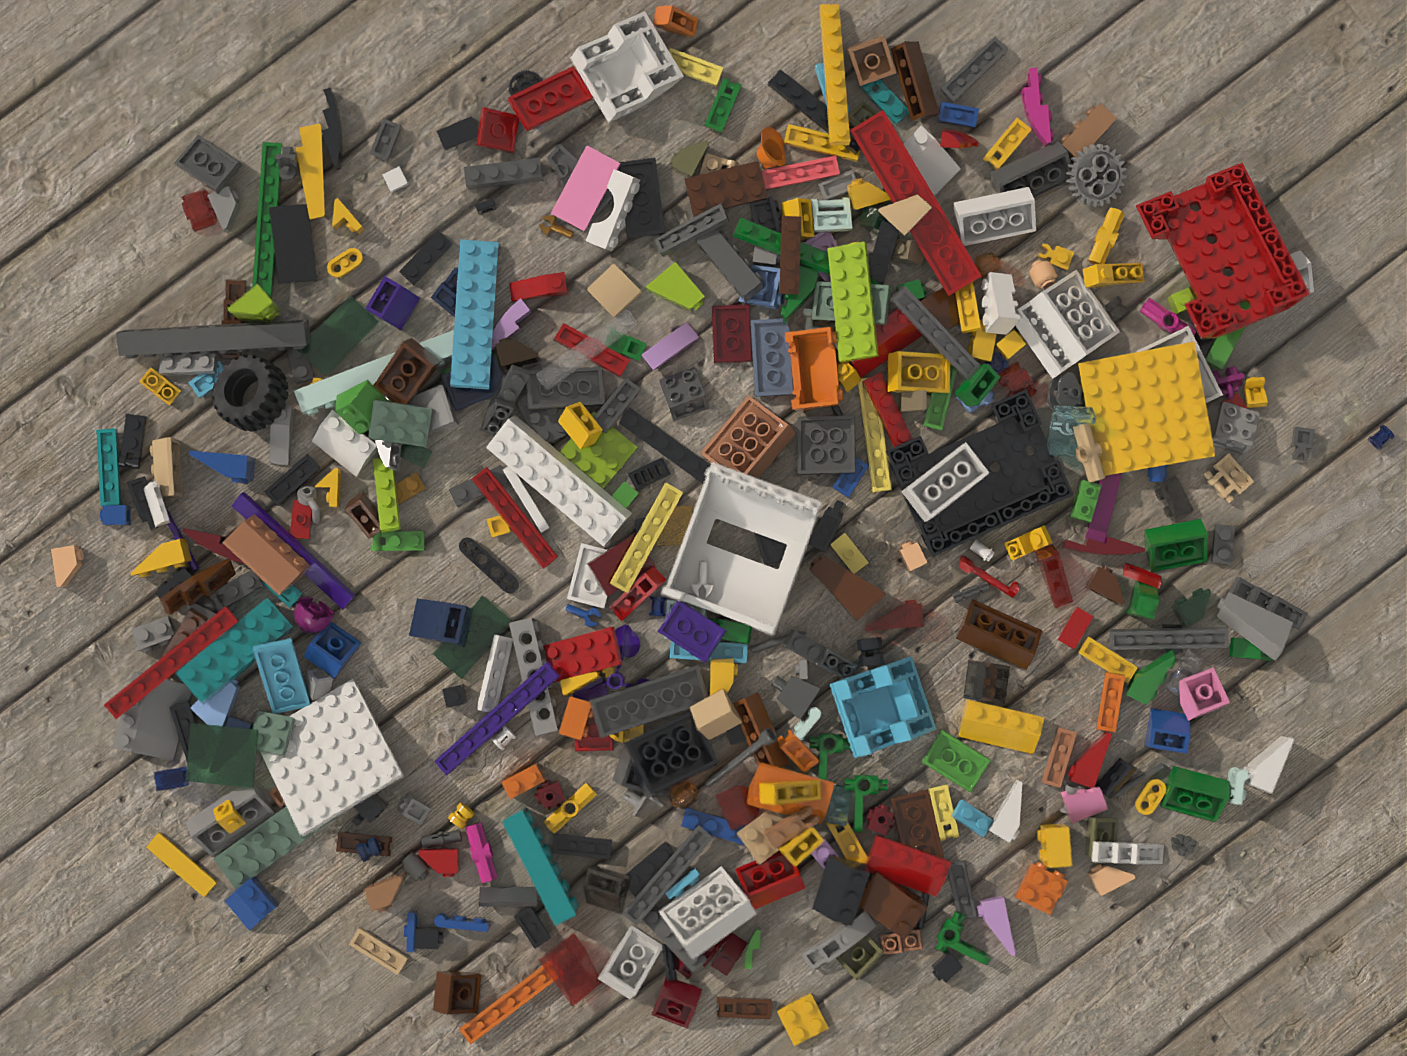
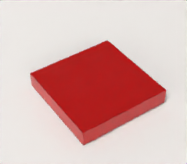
[476,107,519,154]
[575,716,614,752]

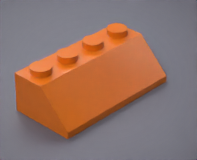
[747,762,834,824]

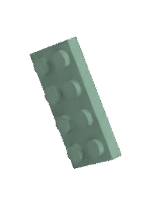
[812,282,891,325]

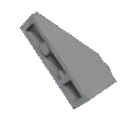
[269,406,296,465]

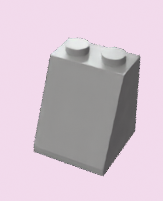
[408,385,458,435]

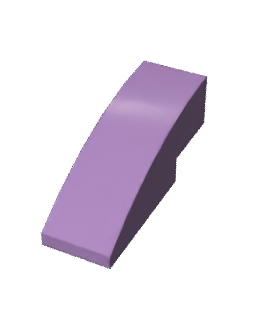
[491,298,531,352]
[642,322,699,372]

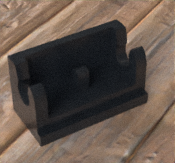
[437,116,478,151]

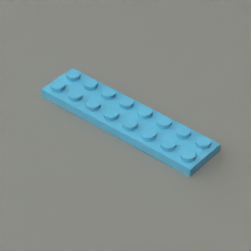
[450,239,499,389]

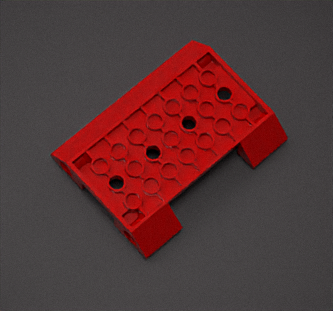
[1136,163,1310,338]

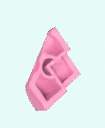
[1061,787,1108,824]

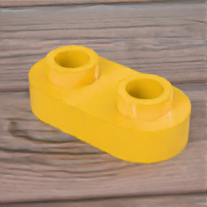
[327,248,363,278]
[1135,779,1166,815]

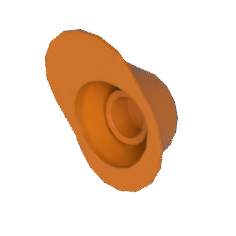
[756,127,786,170]

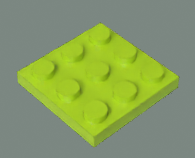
[560,411,638,489]

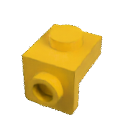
[1243,377,1268,408]
[213,799,246,834]

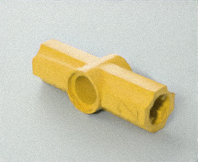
[1087,207,1125,265]
[543,782,598,834]

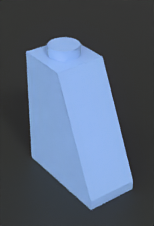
[191,678,240,735]

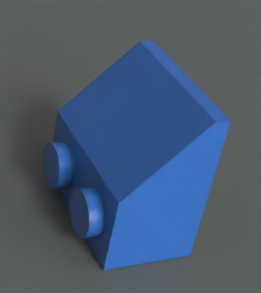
[303,622,362,678]
[225,876,279,931]

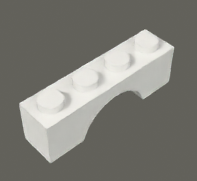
[586,169,640,251]

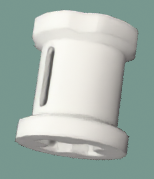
[491,726,517,751]

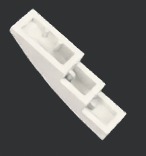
[1092,842,1164,864]

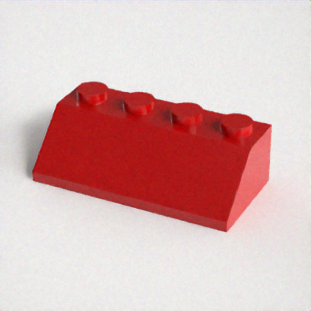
[848,307,922,378]
[865,834,951,897]

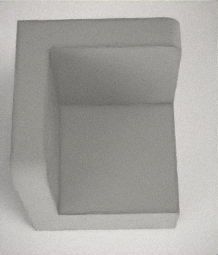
[305,668,333,700]

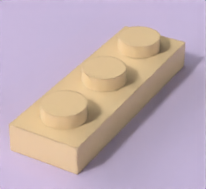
[349,927,409,975]

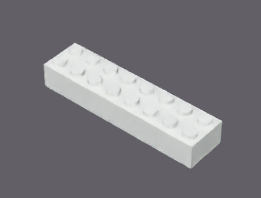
[486,415,632,547]

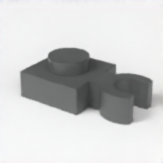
[1291,427,1315,462]

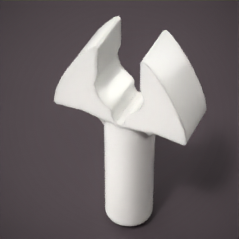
[692,561,713,598]

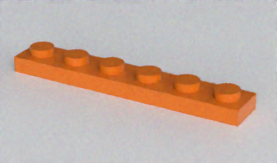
[459,958,564,1045]

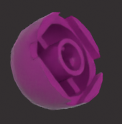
[294,597,334,633]

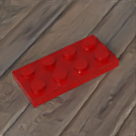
[508,66,593,132]
[544,627,623,683]

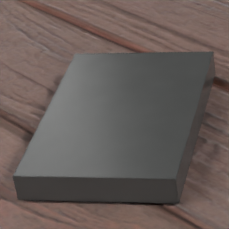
[174,135,242,194]

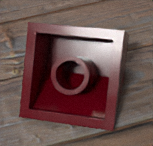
[651,977,702,1028]

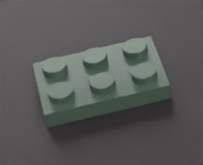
[368,400,432,447]

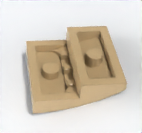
[586,263,642,319]

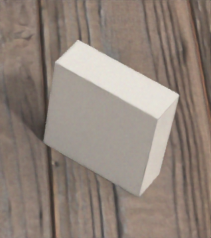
[382,166,408,193]

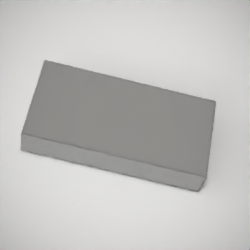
[818,169,857,200]

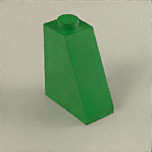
[1126,581,1159,619]

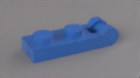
[434,913,490,932]

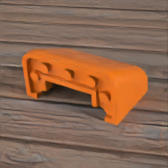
[785,327,844,411]

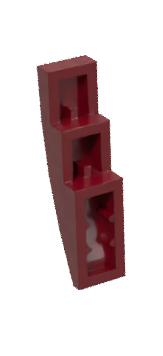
[182,528,245,564]
[1062,537,1146,555]

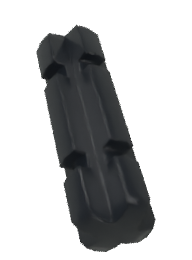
[662,944,677,981]

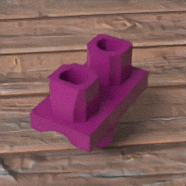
[1212,366,1245,399]

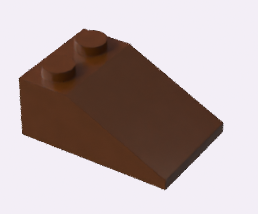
[920,288,960,344]
[374,338,442,404]
[859,871,927,939]

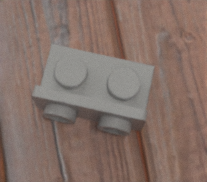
[131,616,175,653]

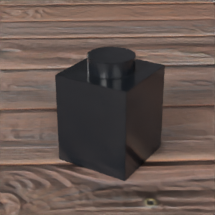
[442,684,468,708]
[415,927,444,949]
[931,950,963,983]

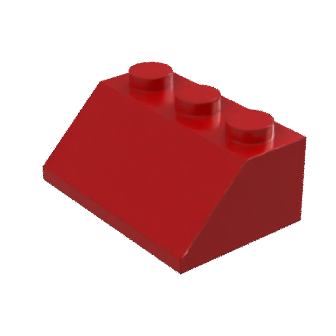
[735,850,805,910]

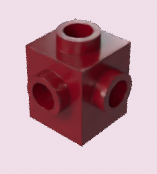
[535,780,565,809]
[866,804,895,836]

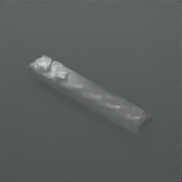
[536,308,639,391]

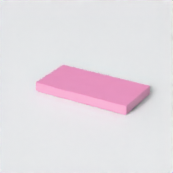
[551,146,621,232]

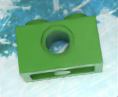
[1069,480,1102,523]

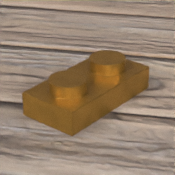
[396,472,427,505]

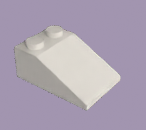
[904,126,961,196]
[1243,736,1294,793]
[597,925,662,999]

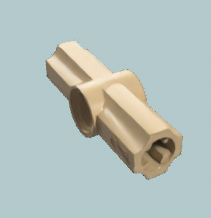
[1073,422,1105,482]

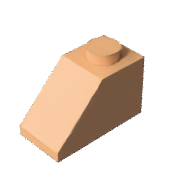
[51,545,84,587]
[1087,864,1135,896]

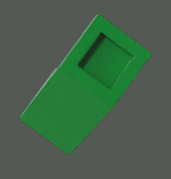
[709,618,752,644]
[1229,637,1272,661]

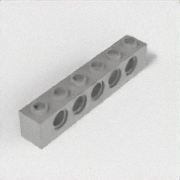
[509,618,561,736]

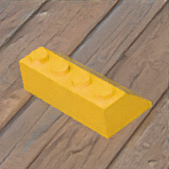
[958,699,1045,754]

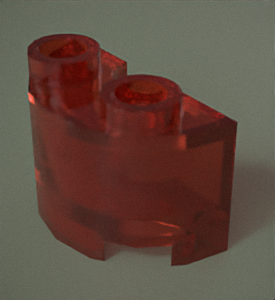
[181,189,217,232]
[997,361,1037,397]

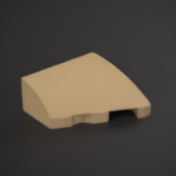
[878,195,932,236]

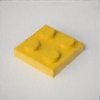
[777,993,829,1046]

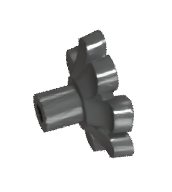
[1171,834,1197,856]

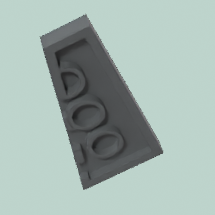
[547,143,614,224]

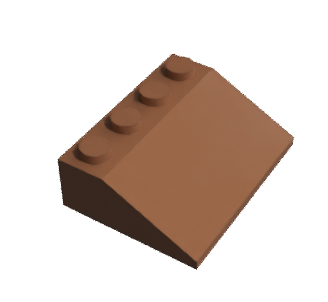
[700,395,796,479]

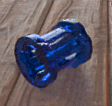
[1368,425,1395,450]
[649,596,667,617]

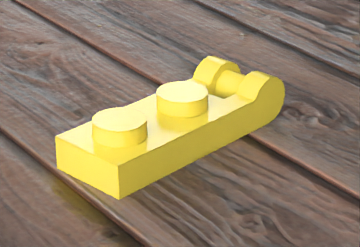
[928,784,959,841]

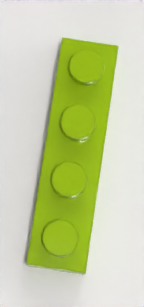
[373,458,401,533]

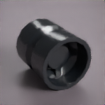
[857,637,884,667]

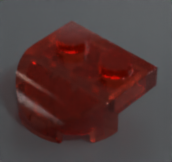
[715,786,760,831]

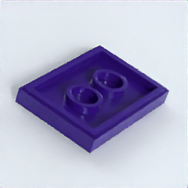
[657,600,727,663]

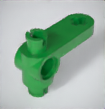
[809,733,851,780]
[845,774,888,833]
[935,910,992,965]

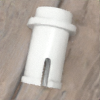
[969,540,995,562]

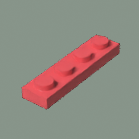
[761,155,840,190]

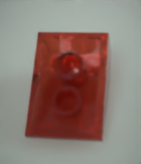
[538,933,602,1007]

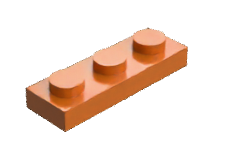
[1096,672,1125,732]

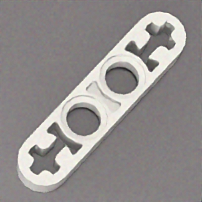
[503,466,550,533]

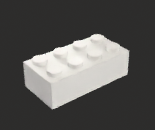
[954,187,1036,246]
[901,443,989,522]

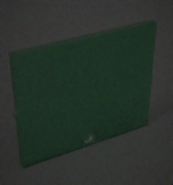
[186,723,259,788]

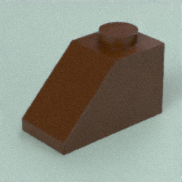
[345,491,380,539]
[1085,566,1124,606]

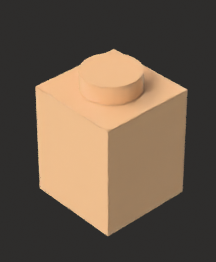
[899,541,927,572]

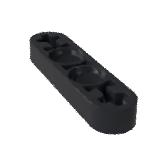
[459,537,519,594]

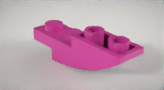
[1021,68,1054,147]

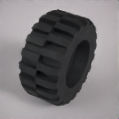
[212,354,289,432]

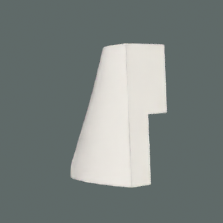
[144,481,170,527]

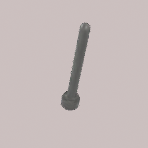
[704,728,777,787]

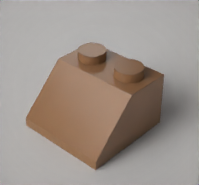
[846,35,896,86]
[364,872,407,913]

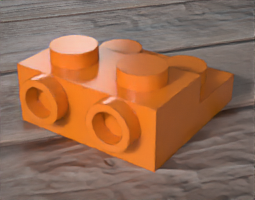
[1015,862,1068,915]

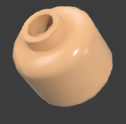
[1029,260,1057,289]

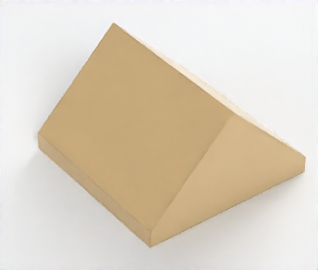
[690,688,743,740]

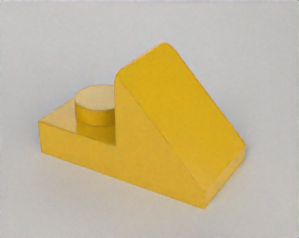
[332,198,365,235]
[315,468,341,508]

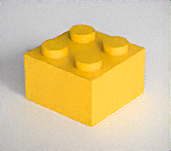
[1037,823,1072,868]

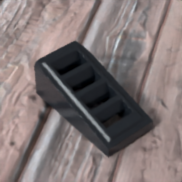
[628,457,671,491]

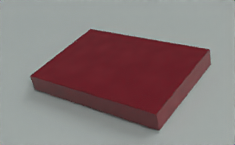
[712,304,752,363]
[587,533,655,596]

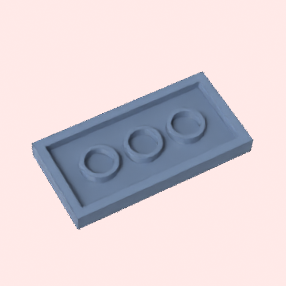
[750,318,793,397]

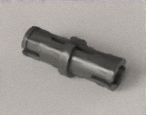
[421,829,462,849]

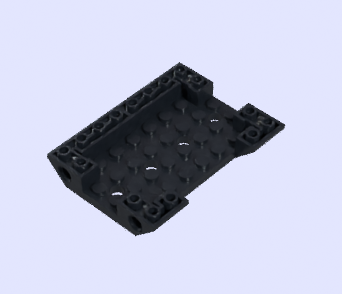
[885,389,1074,557]

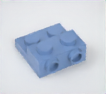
[739,265,785,309]

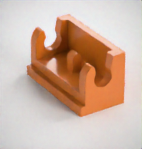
[777,730,819,773]

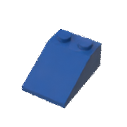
[189,451,256,484]

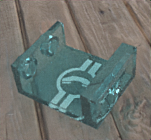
[1047,406,1096,457]

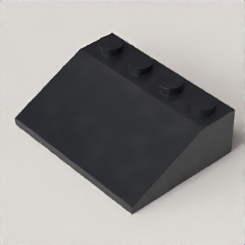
[624,712,719,799]

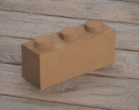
[1060,103,1117,161]

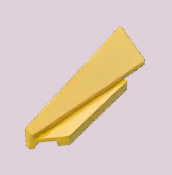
[295,124,325,220]

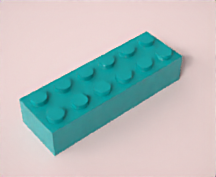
[176,598,294,705]
[502,807,580,926]

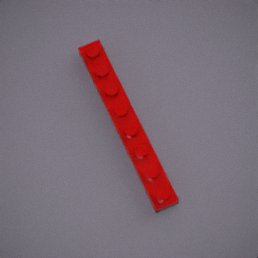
[104,606,239,719]

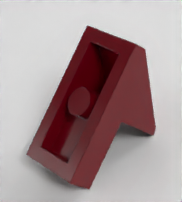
[711,933,748,976]

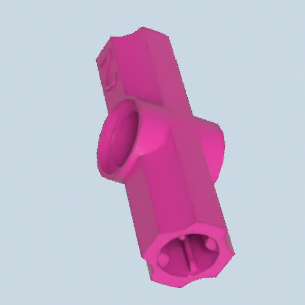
[1139,298,1196,335]
[465,822,498,883]

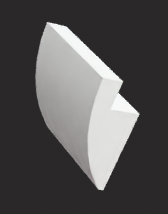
[1015,270,1120,379]

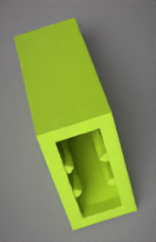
[646,262,705,312]

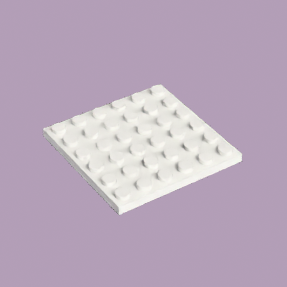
[260,679,404,836]

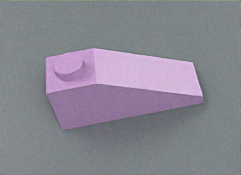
[977,895,1016,956]

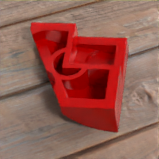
[940,128,979,148]

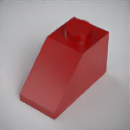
[418,848,459,877]

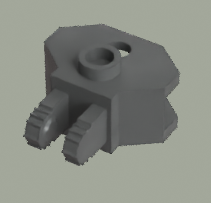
[1047,372,1086,413]

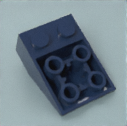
[409,598,472,646]

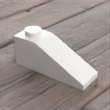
[988,779,1022,843]

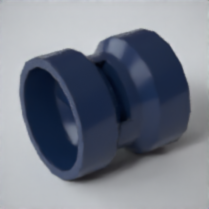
[356,837,382,862]

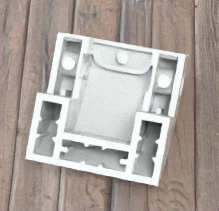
[570,11,684,123]

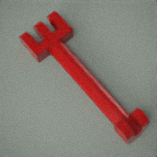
[959,555,1019,598]

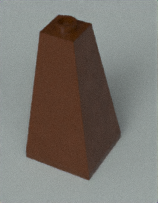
[809,556,886,621]

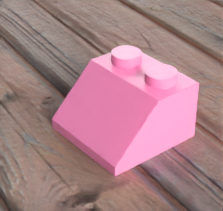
[1179,667,1230,721]

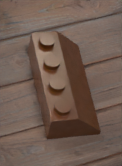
[956,599,1042,670]

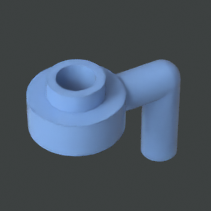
[955,390,995,413]

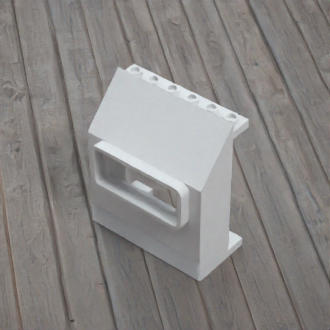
[661,462,822,635]

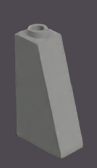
[1216,592,1293,660]

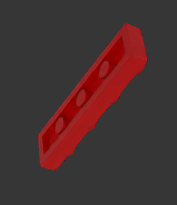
[554,323,630,378]
[862,372,913,447]

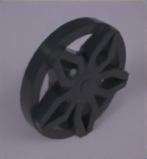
[509,70,543,96]

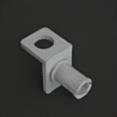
[622,788,667,817]

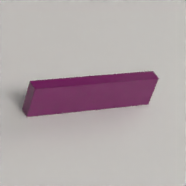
[1085,473,1122,543]

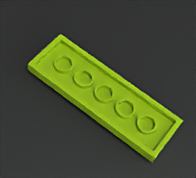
[827,241,879,362]

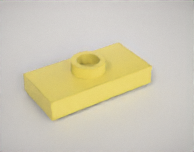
[830,533,869,574]

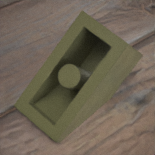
[670,141,709,178]

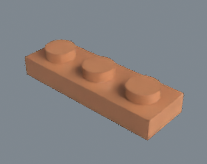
[1041,727,1077,788]

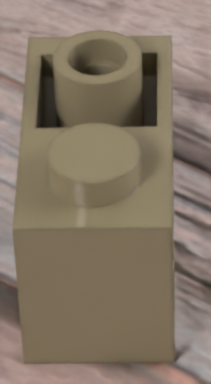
[891,240,924,265]
[900,390,930,413]

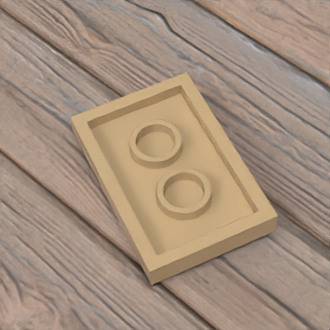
[736,810,789,865]

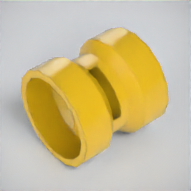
[448,802,475,829]

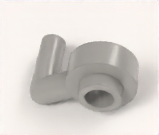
[297,486,320,524]

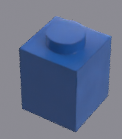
[100,505,131,526]

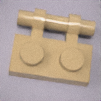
[1203,453,1254,503]

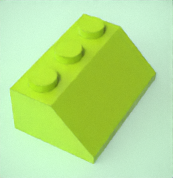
[227,284,282,322]

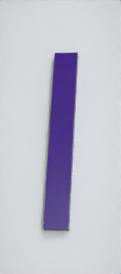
[232,491,356,610]
[434,661,560,776]

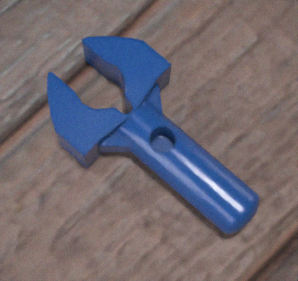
[566,604,602,627]

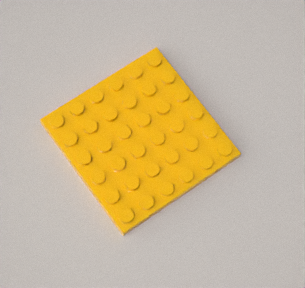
[1078,341,1215,476]

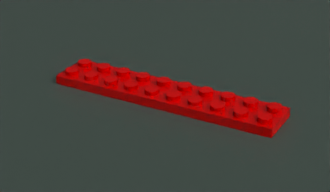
[850,110,981,296]

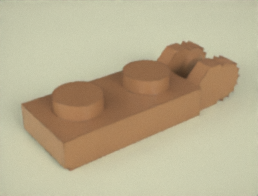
[764,806,820,849]

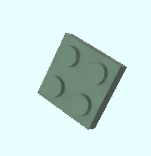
[247,711,296,756]

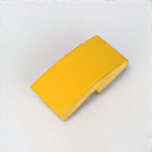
[139,367,181,406]

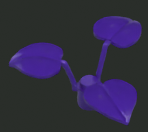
[573,624,650,701]

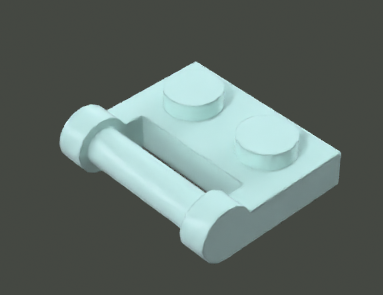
[811,197,852,233]
[794,707,821,740]
[1228,767,1249,805]

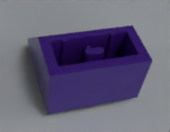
[365,276,421,331]

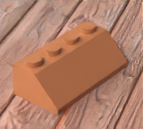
[223,514,310,595]

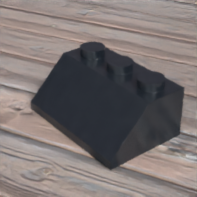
[812,855,870,926]

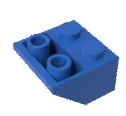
[1145,708,1191,754]

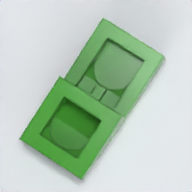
[612,481,639,509]
[744,927,761,969]

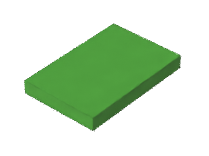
[921,729,991,793]

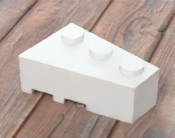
[981,272,1021,335]

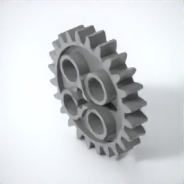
[1066,144,1127,207]

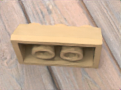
[150,437,183,499]

